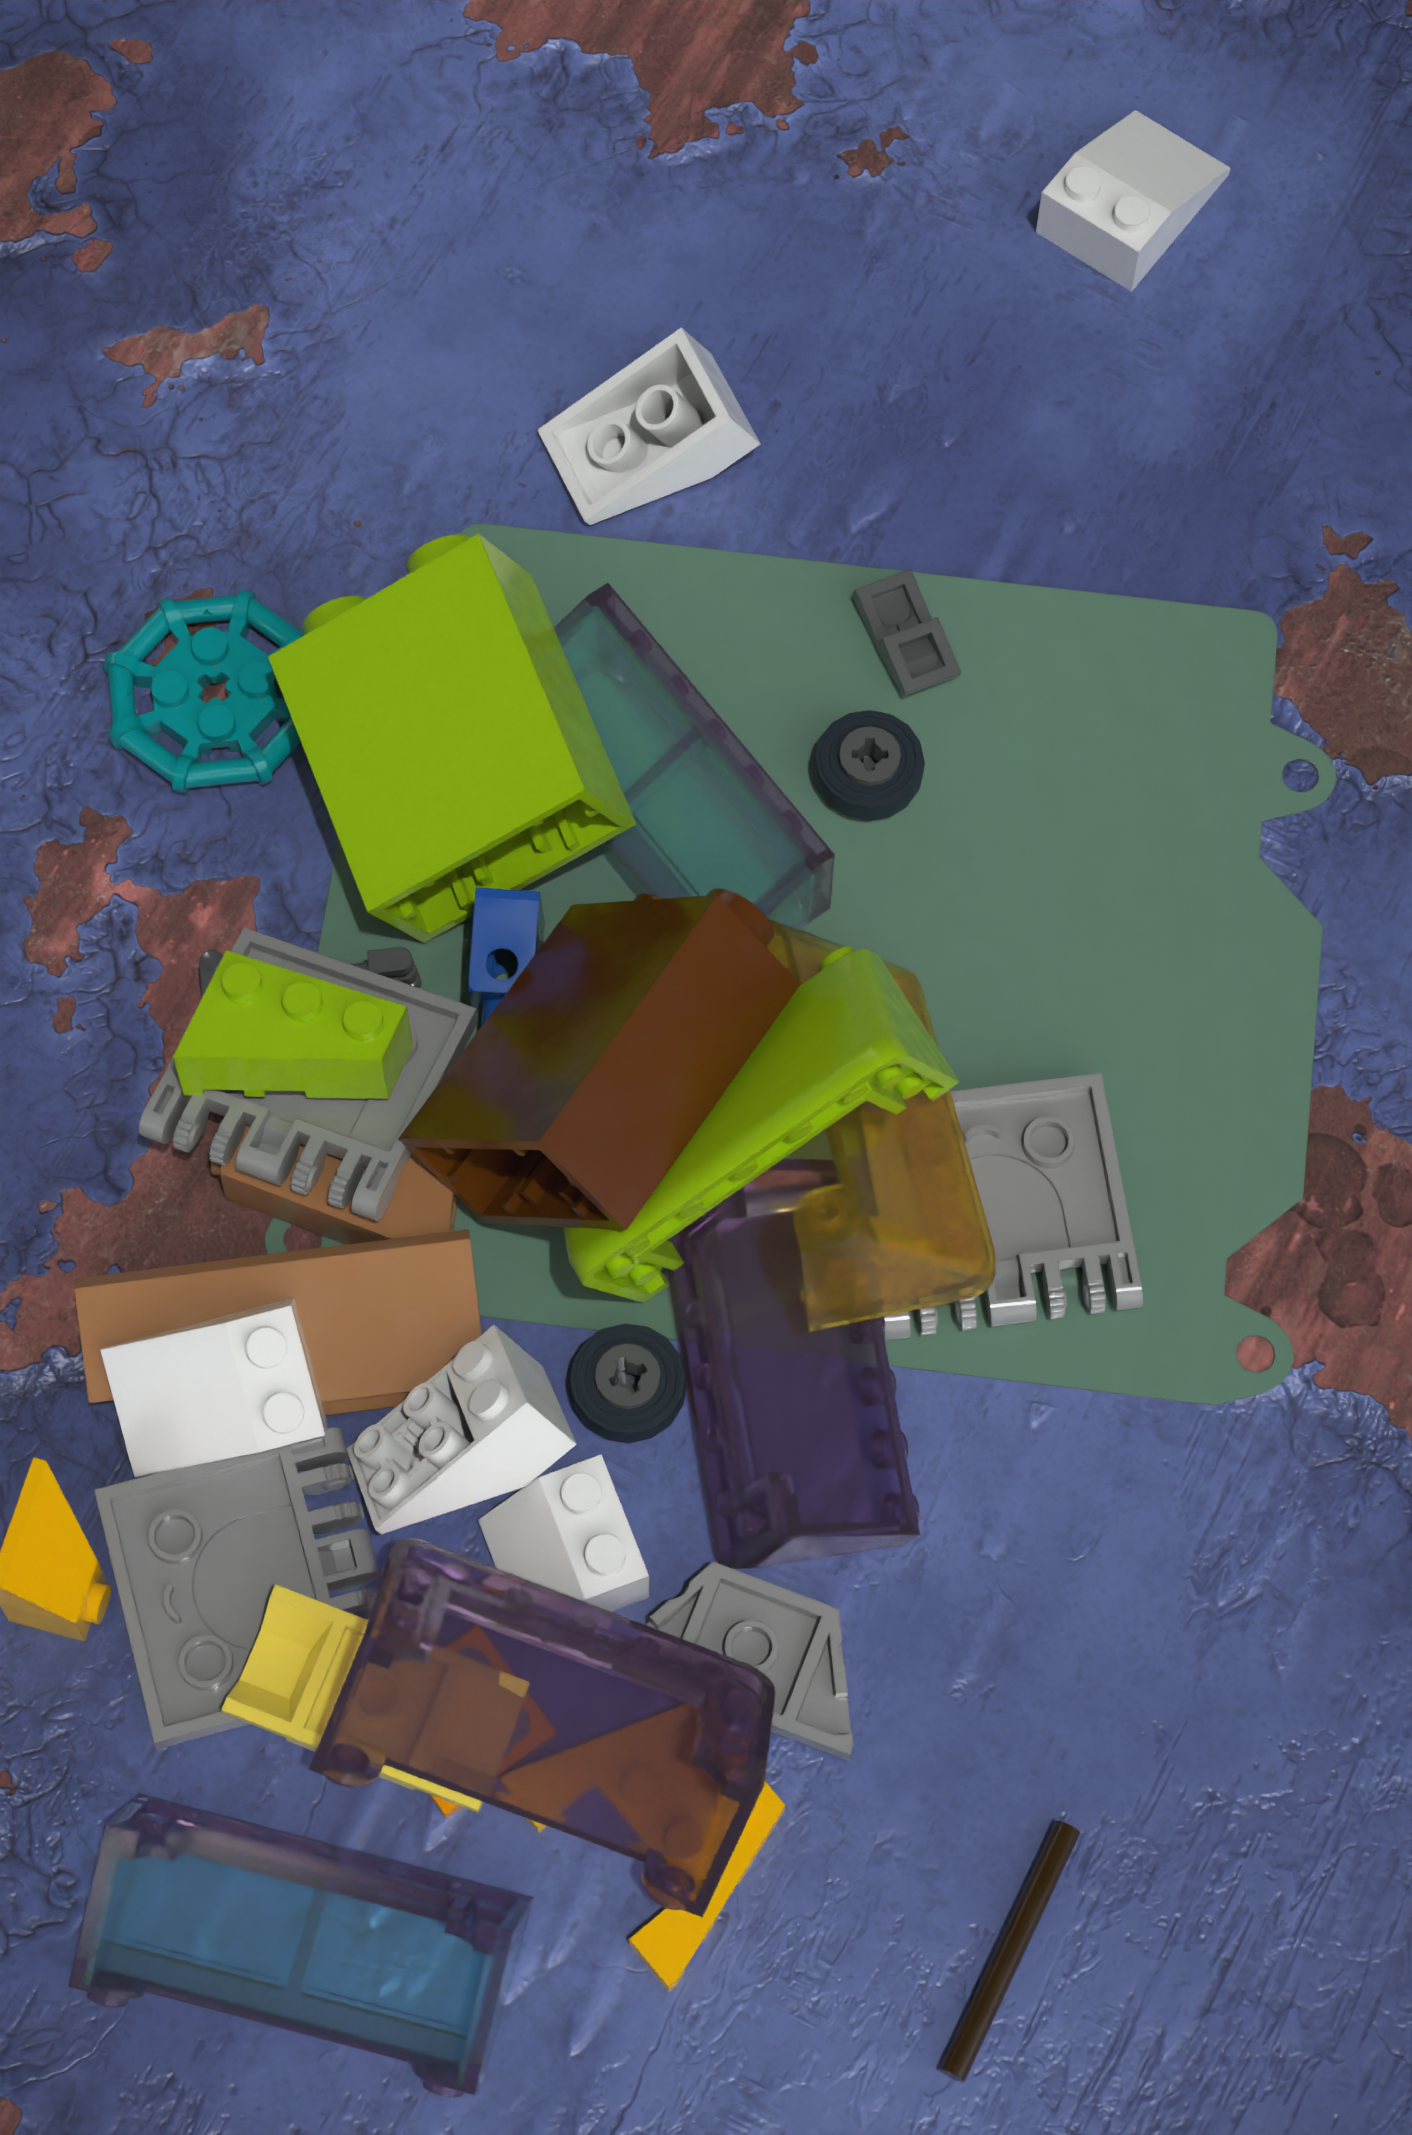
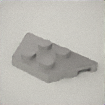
[606,1561,854,1761]

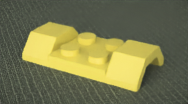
[221,1584,530,1813]

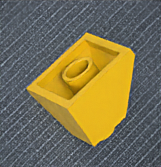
[0,1457,111,1642]

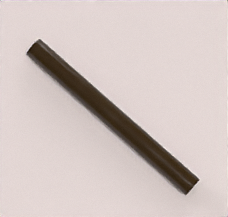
[939,1821,1080,2083]

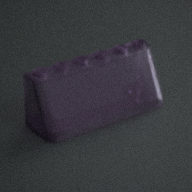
[667,1158,920,1569]

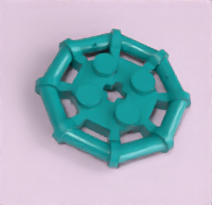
[103,589,304,794]

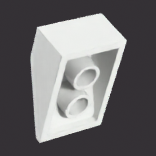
[1036,110,1230,292]
[538,328,760,525]
[100,1298,328,1477]

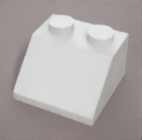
[478,1454,649,1644]

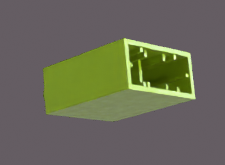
[268,533,637,943]

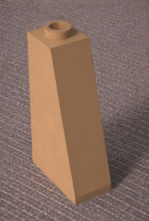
[211,1124,458,1245]

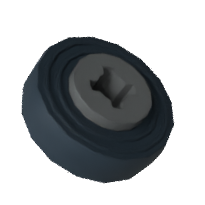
[813,710,925,821]
[569,1323,687,1443]

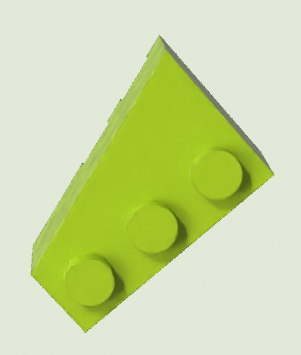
[173,950,413,1099]

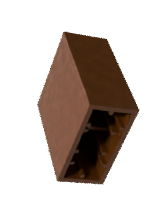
[398,888,801,1230]

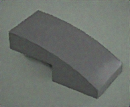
[852,569,961,696]

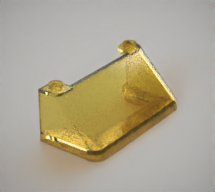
[767,919,996,1332]

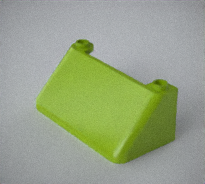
[563,946,960,1303]

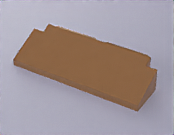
[74,1229,482,1416]

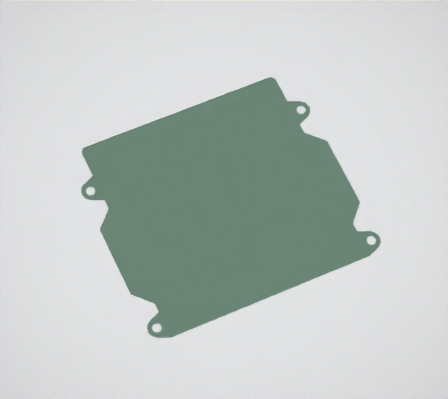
[265,523,1337,1406]

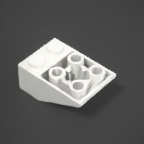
[347,1325,576,1534]

